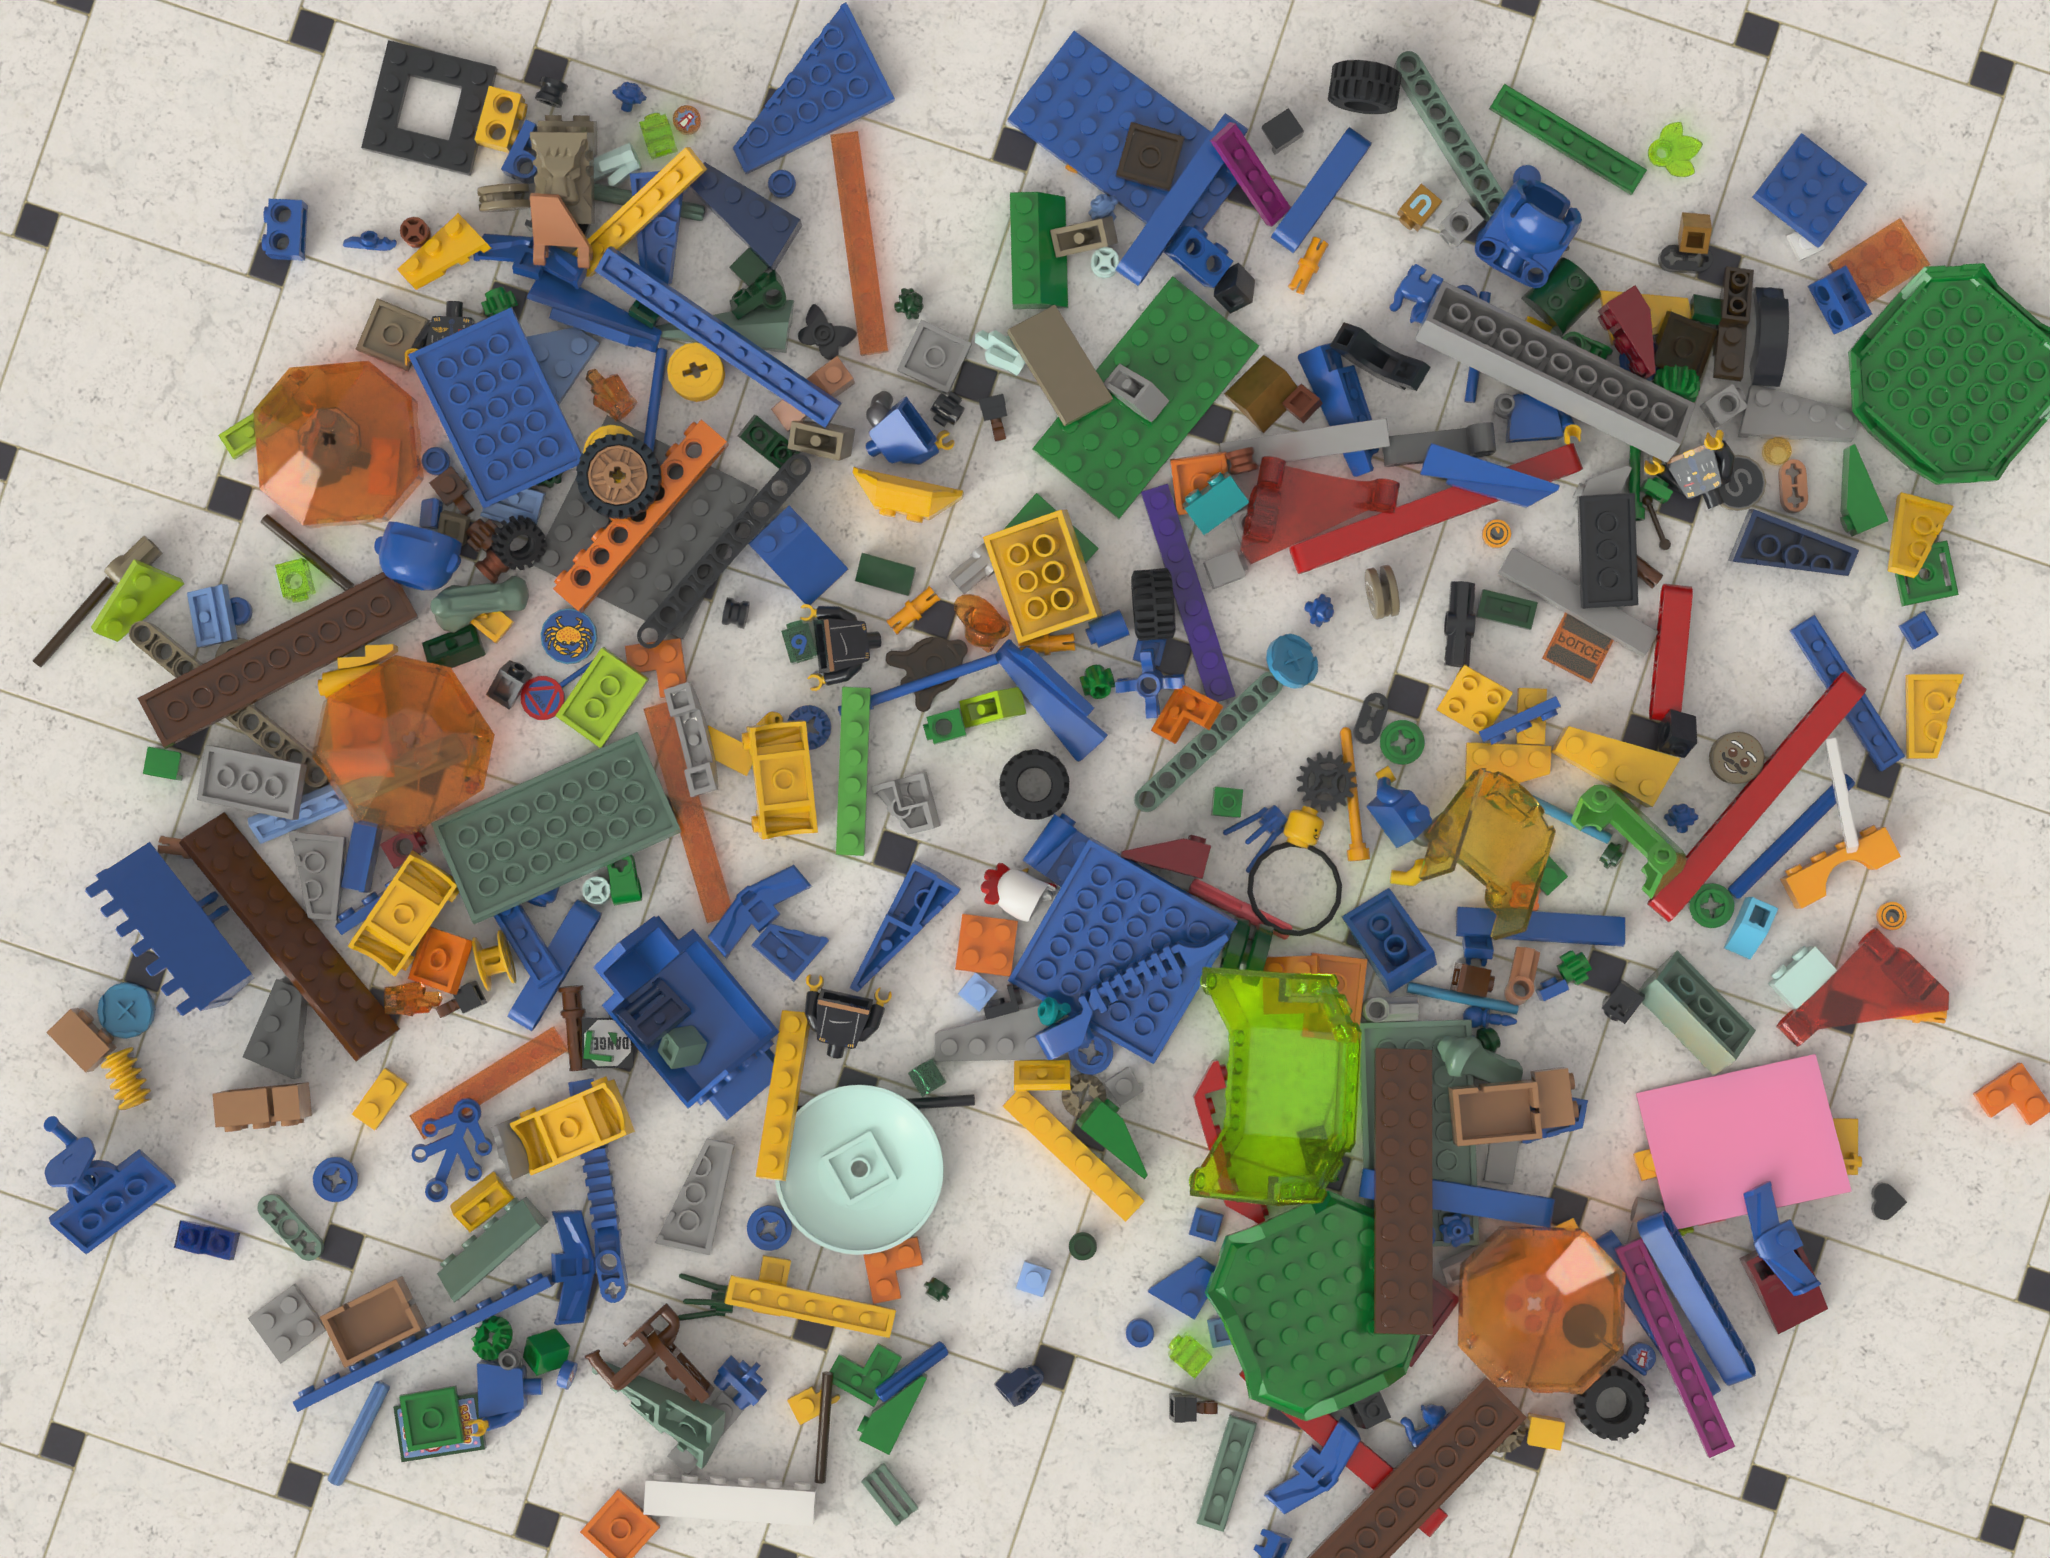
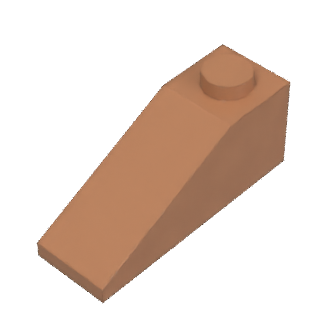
[771,356,855,432]

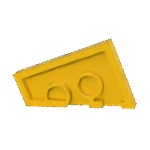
[1887,492,1954,578]
[1905,674,1964,759]
[1464,742,1551,798]

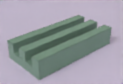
[861,1463,918,1526]

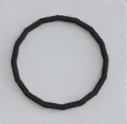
[1247,842,1342,936]

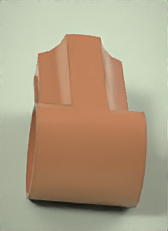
[1504,947,1540,1005]

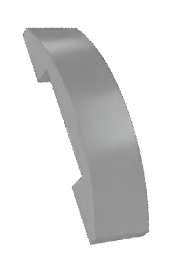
[664,682,718,797]

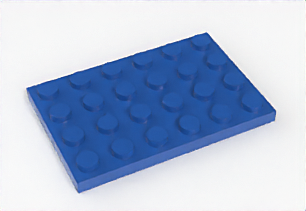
[408,307,582,509]

